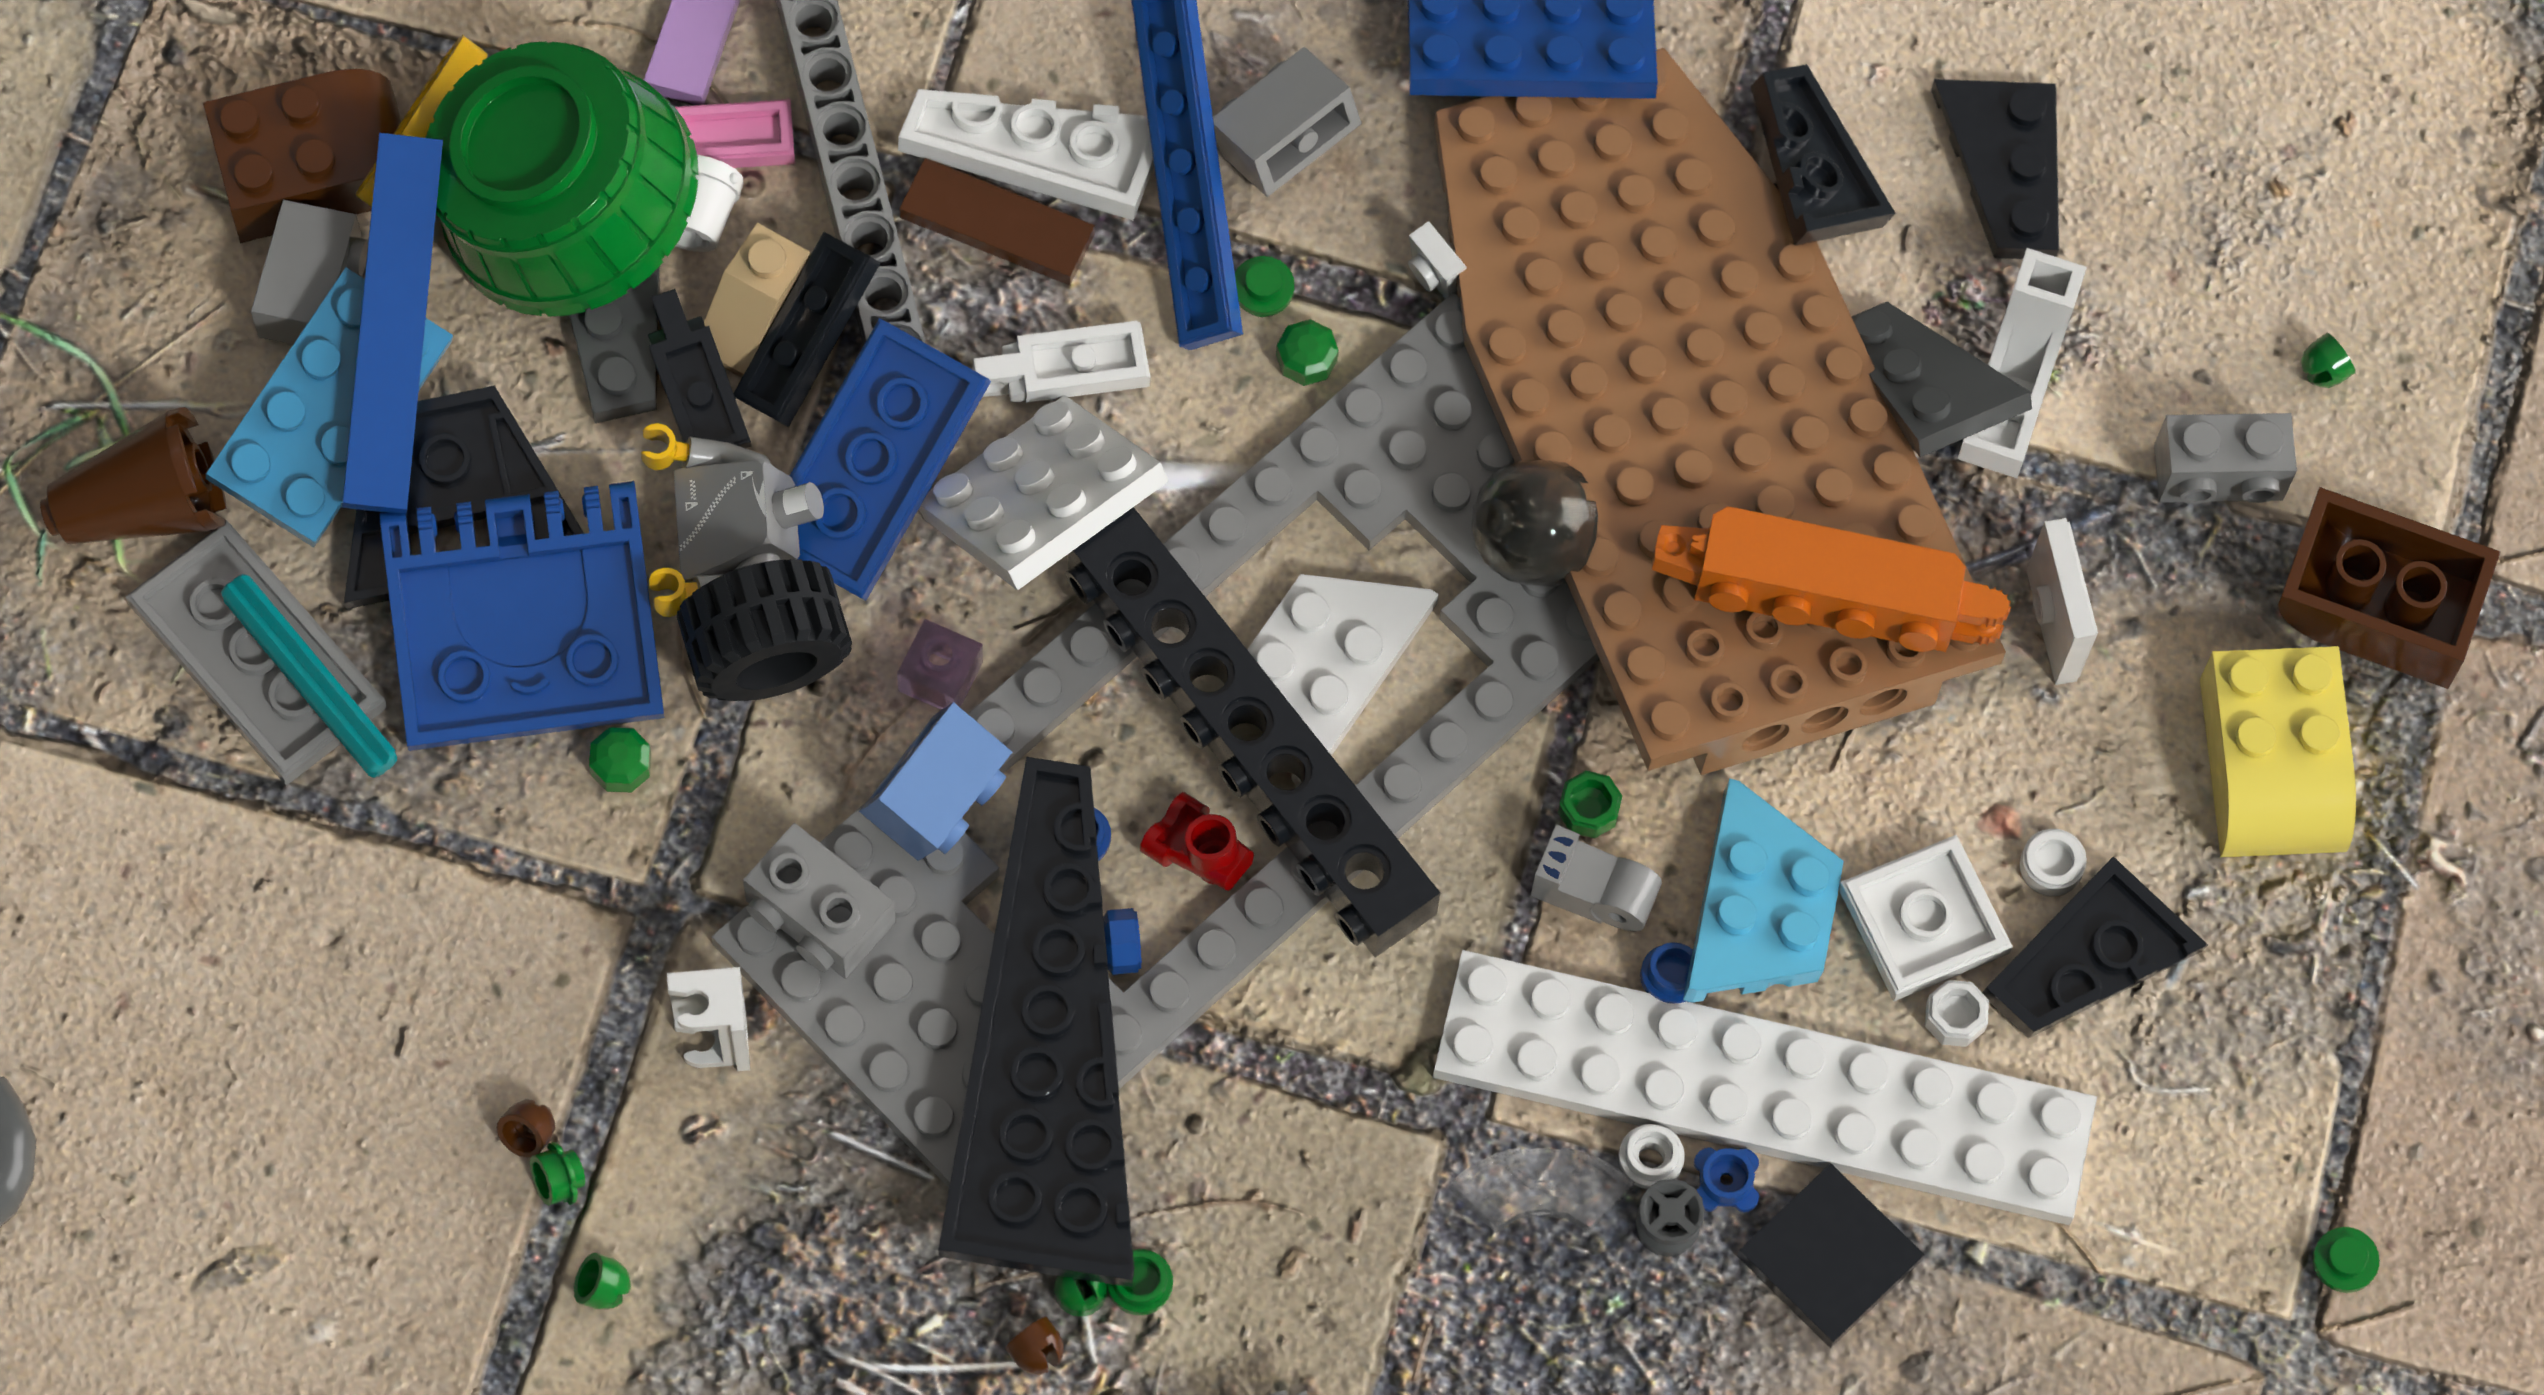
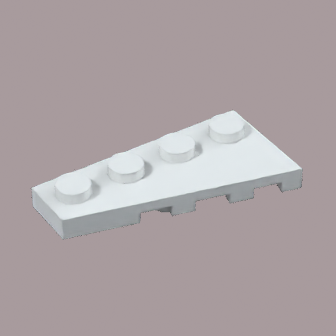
[898,89,1154,220]

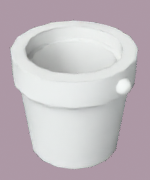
[676,155,744,252]

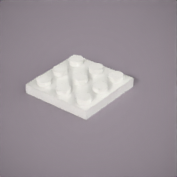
[919,396,1169,590]

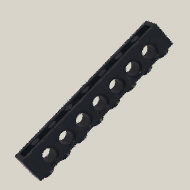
[1065,507,1441,958]

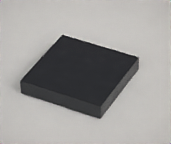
[1737,1163,1925,1348]

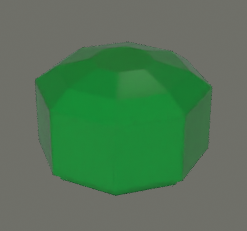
[1276,319,1339,386]
[589,727,651,793]
[1558,770,1622,839]

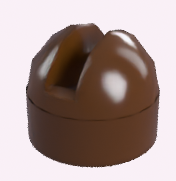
[497,1099,556,1158]
[1005,1317,1064,1375]

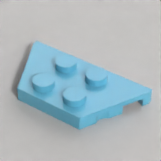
[1683,779,1844,1003]

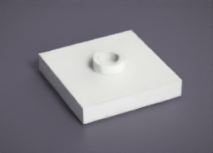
[2026,518,2098,685]
[1839,835,2013,1001]

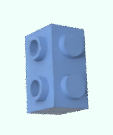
[859,702,1012,861]

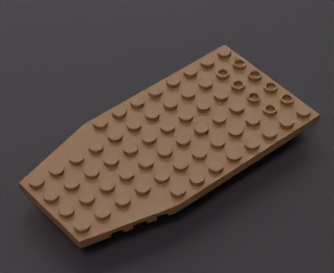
[1434,48,2006,775]

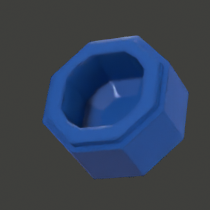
[1103,908,1142,975]

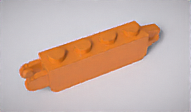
[1652,506,2011,652]

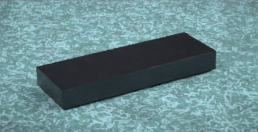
[733,232,880,427]

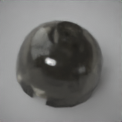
[1471,460,1598,587]

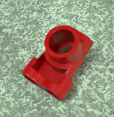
[1140,792,1254,891]

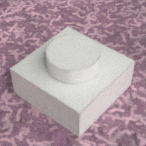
[1408,221,1467,299]

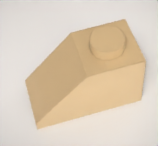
[704,223,811,378]

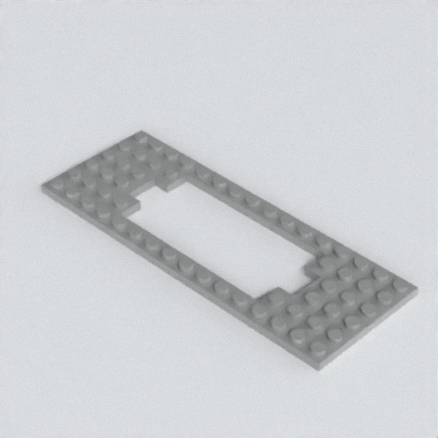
[711,292,1599,1188]

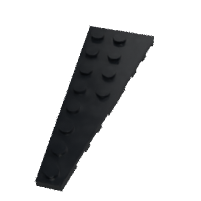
[938,757,1135,1287]

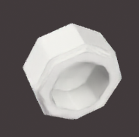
[1925,980,1989,1047]

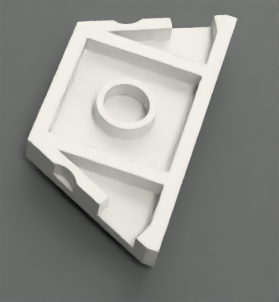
[1247,574,1439,787]

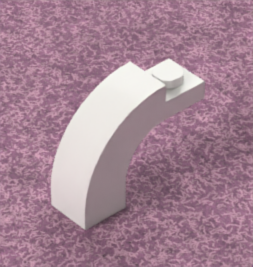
[1957,248,2087,478]

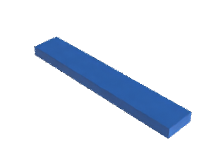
[1131,0,1243,350]
[342,133,443,514]

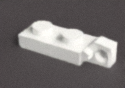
[972,320,1151,403]

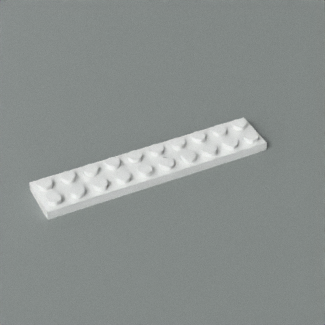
[1433,950,2097,1226]

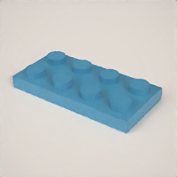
[206,267,453,547]

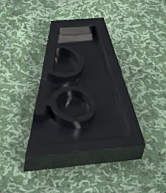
[1750,64,1896,246]
[1931,79,2059,259]
[1982,856,2208,1039]

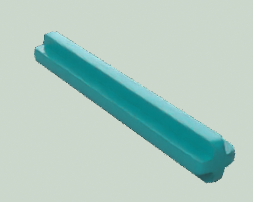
[221,574,397,778]

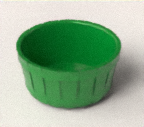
[426,41,699,317]

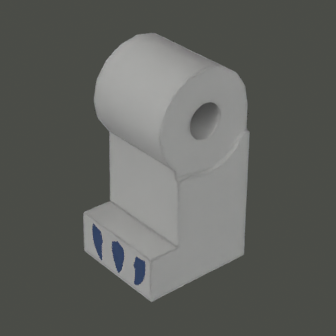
[1531,824,1662,932]

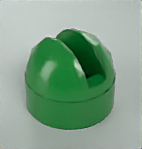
[2301,332,2356,388]
[574,1253,631,1310]
[1054,1276,1107,1317]

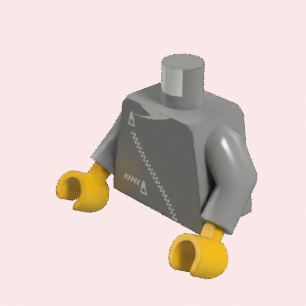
[641,423,824,617]

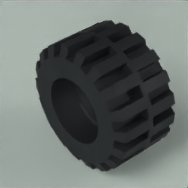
[677,559,852,701]

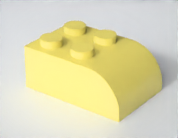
[2200,646,2356,858]

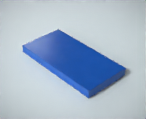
[790,318,991,601]

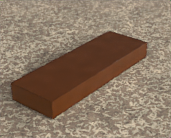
[899,158,1095,286]

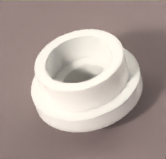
[1619,1124,1685,1189]

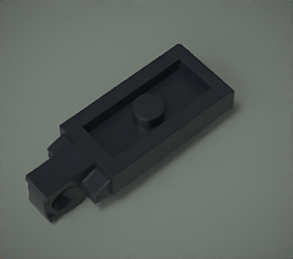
[648,289,751,448]

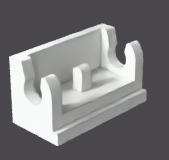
[667,967,750,1071]

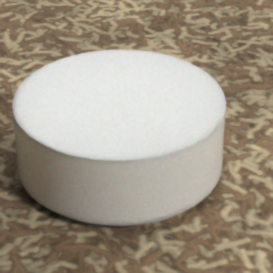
[2020,828,2087,896]

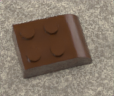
[203,69,401,243]
[2278,487,2501,689]

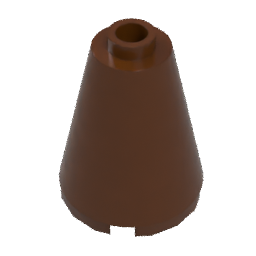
[40,407,227,544]

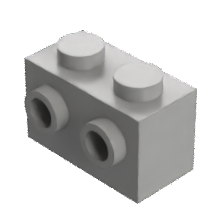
[1213,47,1362,197]
[251,200,368,344]
[2154,413,2297,504]
[743,823,896,979]

